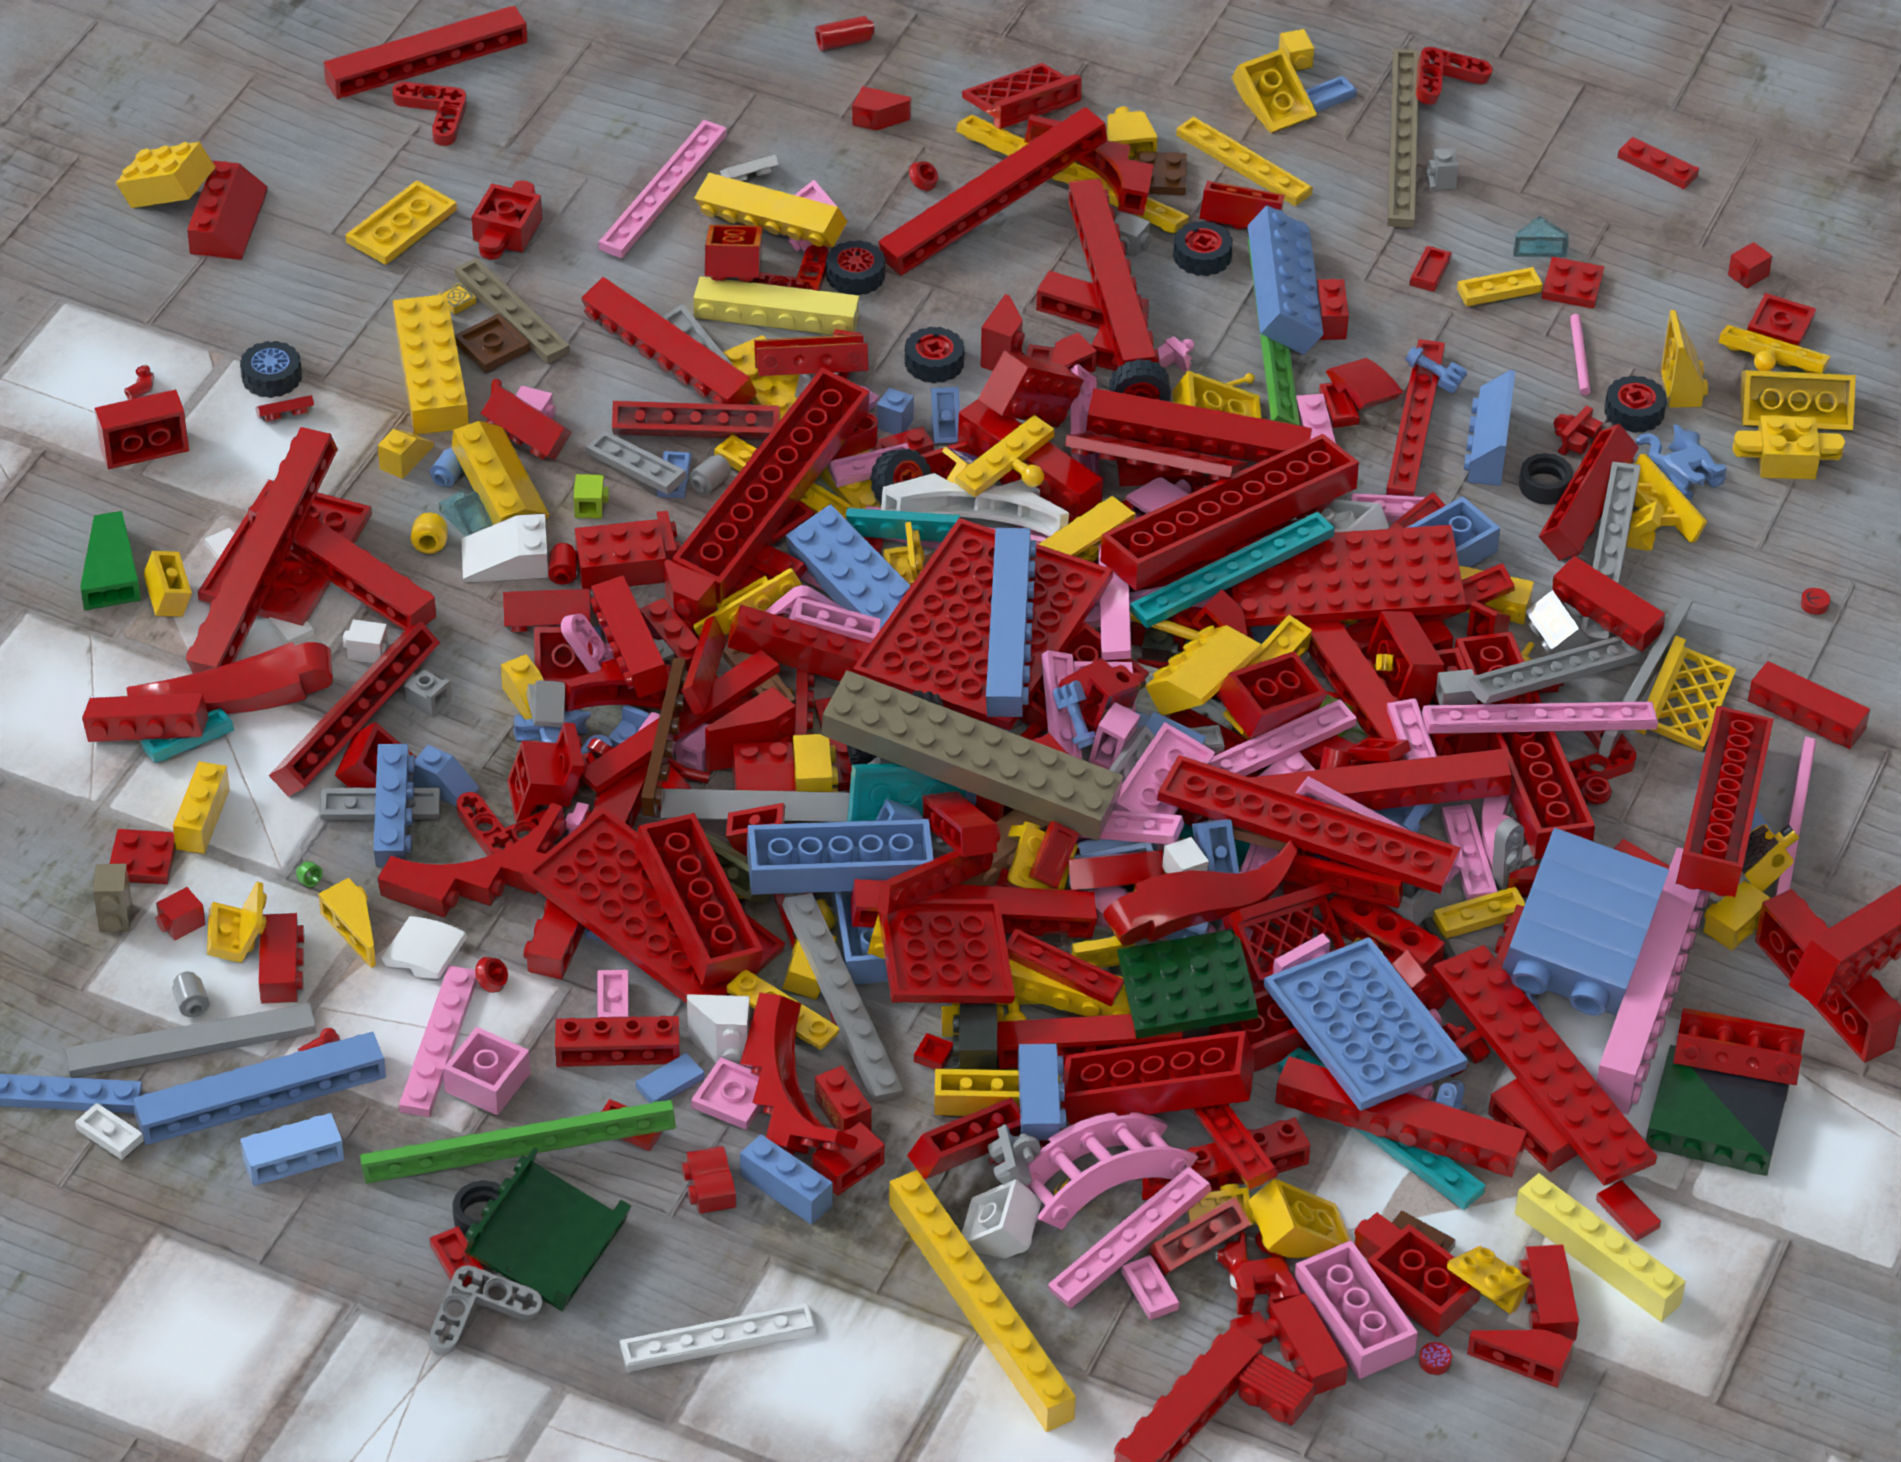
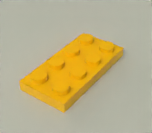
[345,180,457,265]

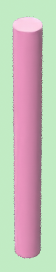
[1570,314,1591,396]

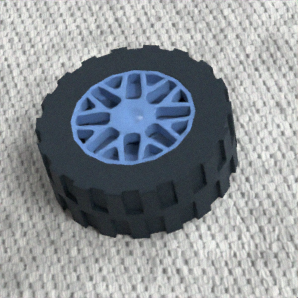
[240,341,302,398]

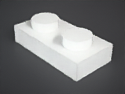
[720,154,778,181]
[75,1103,144,1160]

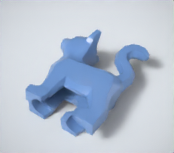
[1635,424,1727,500]
[513,709,614,755]

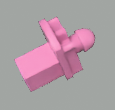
[1157,336,1194,372]

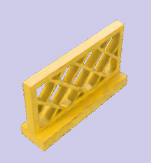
[1634,635,1736,752]

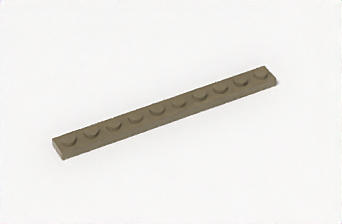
[1388,48,1419,228]

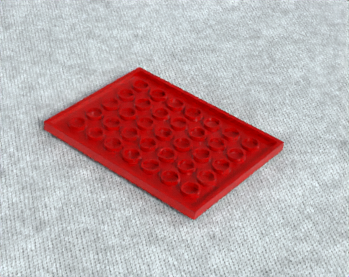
[853,518,1113,731]

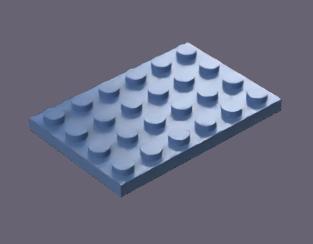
[1264,937,1468,1111]

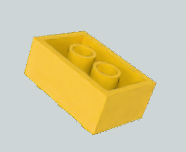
[116,142,215,208]

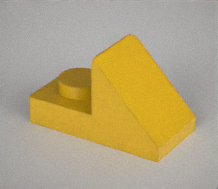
[1626,501,1664,551]

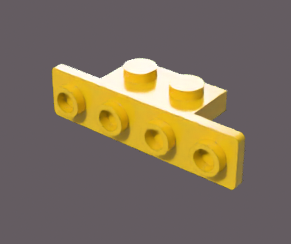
[1634,454,1707,543]
[693,568,803,637]
[727,970,839,1050]

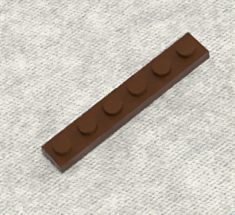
[641,658,688,817]

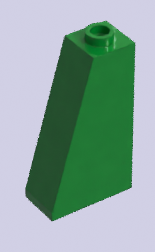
[80,511,141,611]

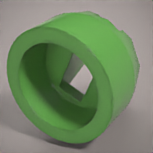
[296,861,323,887]

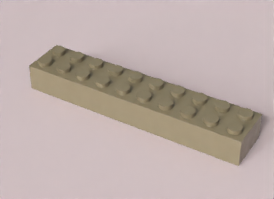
[821,670,1123,841]

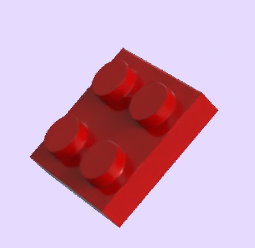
[1541,257,1605,309]
[1747,293,1816,347]
[109,829,176,885]

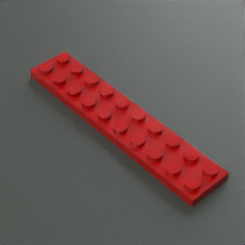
[1157,755,1461,894]
[1432,945,1658,1186]

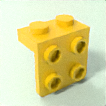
[884,522,925,586]
[1008,821,1078,890]
[207,881,267,963]
[1447,1246,1530,1314]

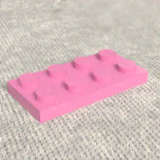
[1114,722,1215,815]

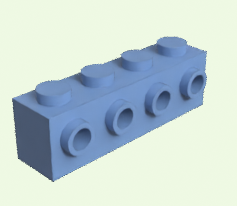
[373,744,415,867]

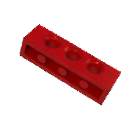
[1328,894,1445,970]

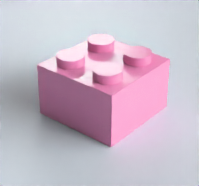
[443,1026,531,1116]

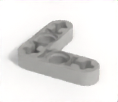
[1492,818,1542,890]
[429,1265,542,1355]

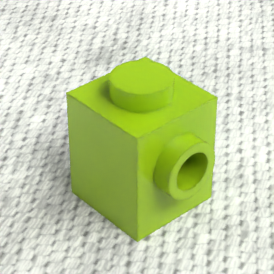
[573,474,609,518]

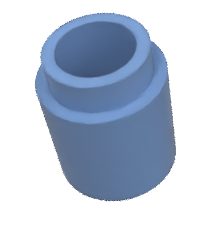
[430,447,463,487]

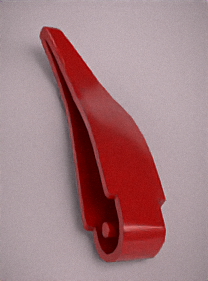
[126,642,333,714]
[1103,840,1297,946]

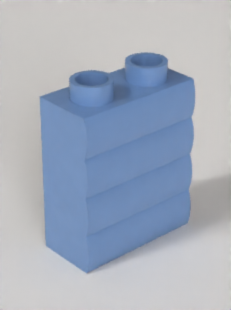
[1502,828,1669,1016]

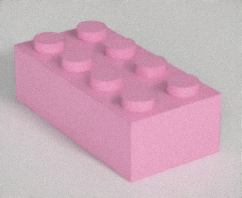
[1295,1240,1418,1379]

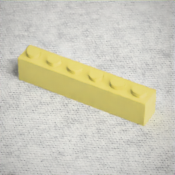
[693,276,859,335]
[1515,1173,1686,1322]

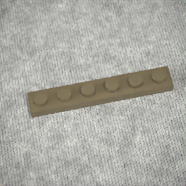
[454,258,570,364]

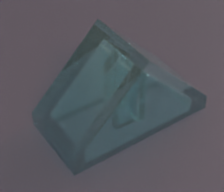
[1513,216,1569,257]

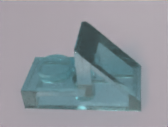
[438,491,493,537]

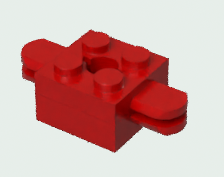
[471,180,542,260]

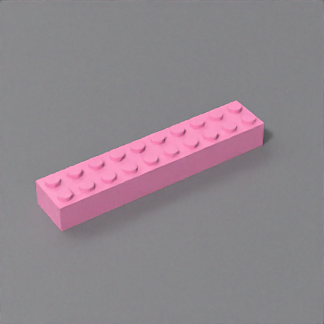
[1596,847,1711,1115]

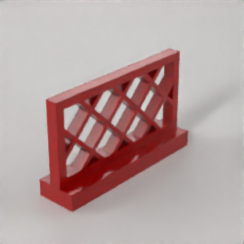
[962,63,1082,129]
[1221,881,1346,983]

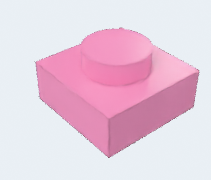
[565,802,589,834]

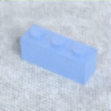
[240,1113,344,1186]

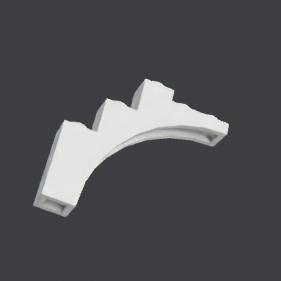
[881,473,1069,537]

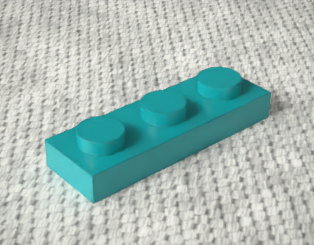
[141,708,234,763]

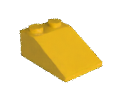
[1231,48,1317,134]
[1661,310,1708,408]
[1172,371,1261,418]
[1248,1178,1351,1258]

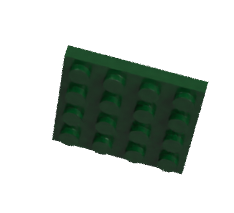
[1117,929,1259,1039]

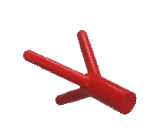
[667,758,710,784]

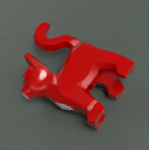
[1215,1231,1300,1315]

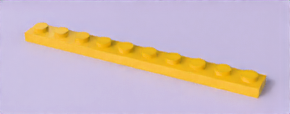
[956,115,1189,233]

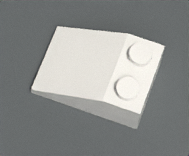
[1292,499,1389,532]
[461,514,549,583]

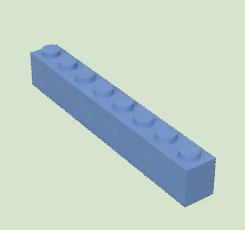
[986,528,1036,717]
[133,1031,386,1145]

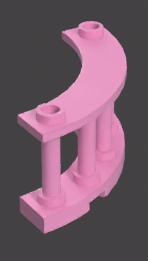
[1025,1112,1198,1230]

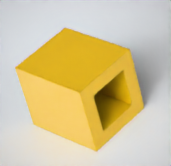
[1279,29,1314,71]

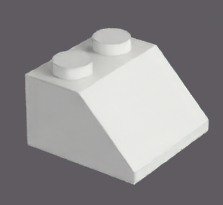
[687,994,750,1064]
[962,1179,1042,1259]

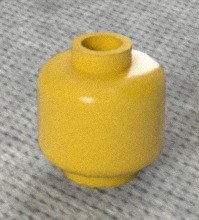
[410,512,448,554]

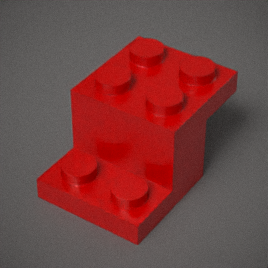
[507,722,587,823]

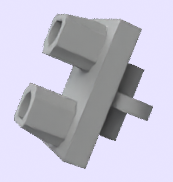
[988,1125,1041,1185]

